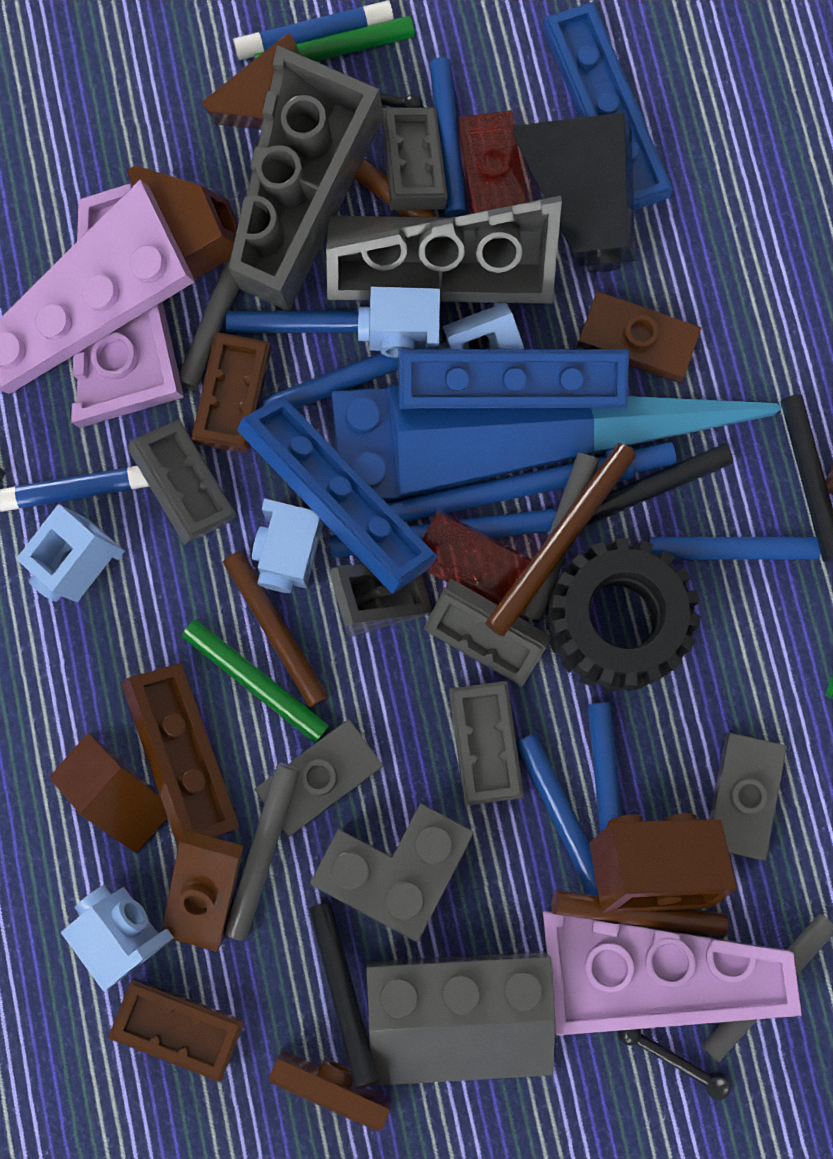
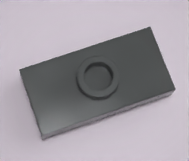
[381,108,447,210]
[126,419,237,545]
[423,579,552,687]
[449,681,524,806]
[254,719,384,837]
[709,733,787,861]

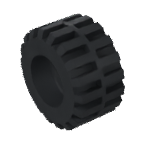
[545,538,701,692]

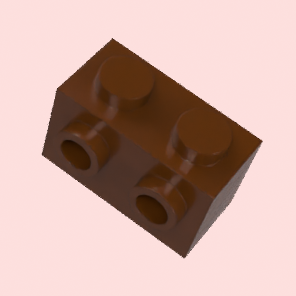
[589,813,737,913]

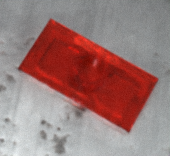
[458,111,527,214]
[422,509,532,605]

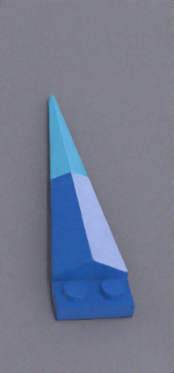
[330,385,782,503]

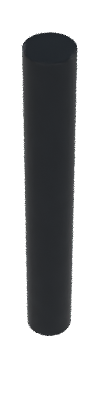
[780,394,833,563]
[585,443,733,527]
[309,902,379,1089]

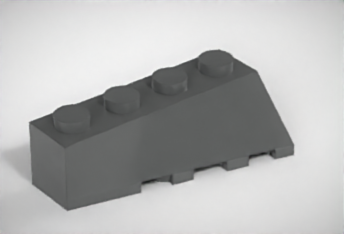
[229,45,384,311]
[326,196,562,304]

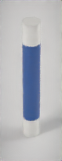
[233,0,394,61]
[0,466,150,512]

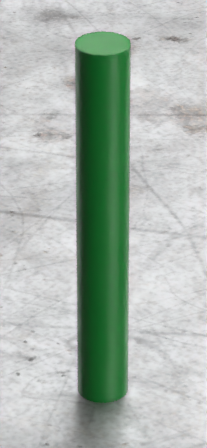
[254,15,415,62]
[181,619,330,744]

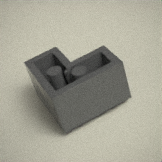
[309,803,474,943]

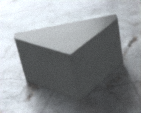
[329,564,432,638]

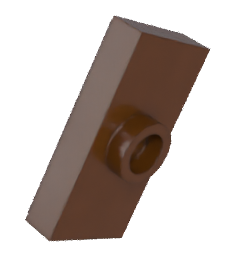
[577,291,702,384]
[191,332,272,454]
[162,829,244,952]
[108,977,245,1083]
[268,1049,391,1132]

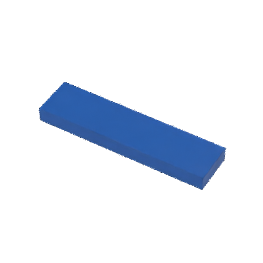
[542,1,673,210]
[398,349,629,409]
[237,396,438,594]

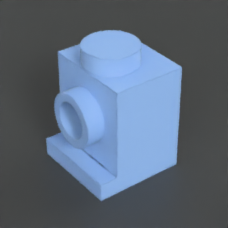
[358,286,440,358]
[438,303,524,349]
[252,498,324,593]
[16,504,125,602]
[60,885,174,992]

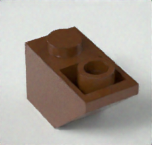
[127,165,238,279]

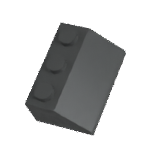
[366,951,555,1086]

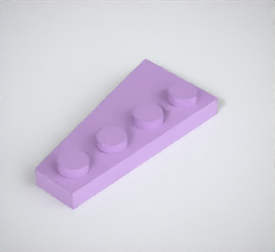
[0,180,195,394]
[71,184,184,428]
[543,911,802,1036]

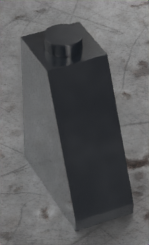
[513,113,635,272]

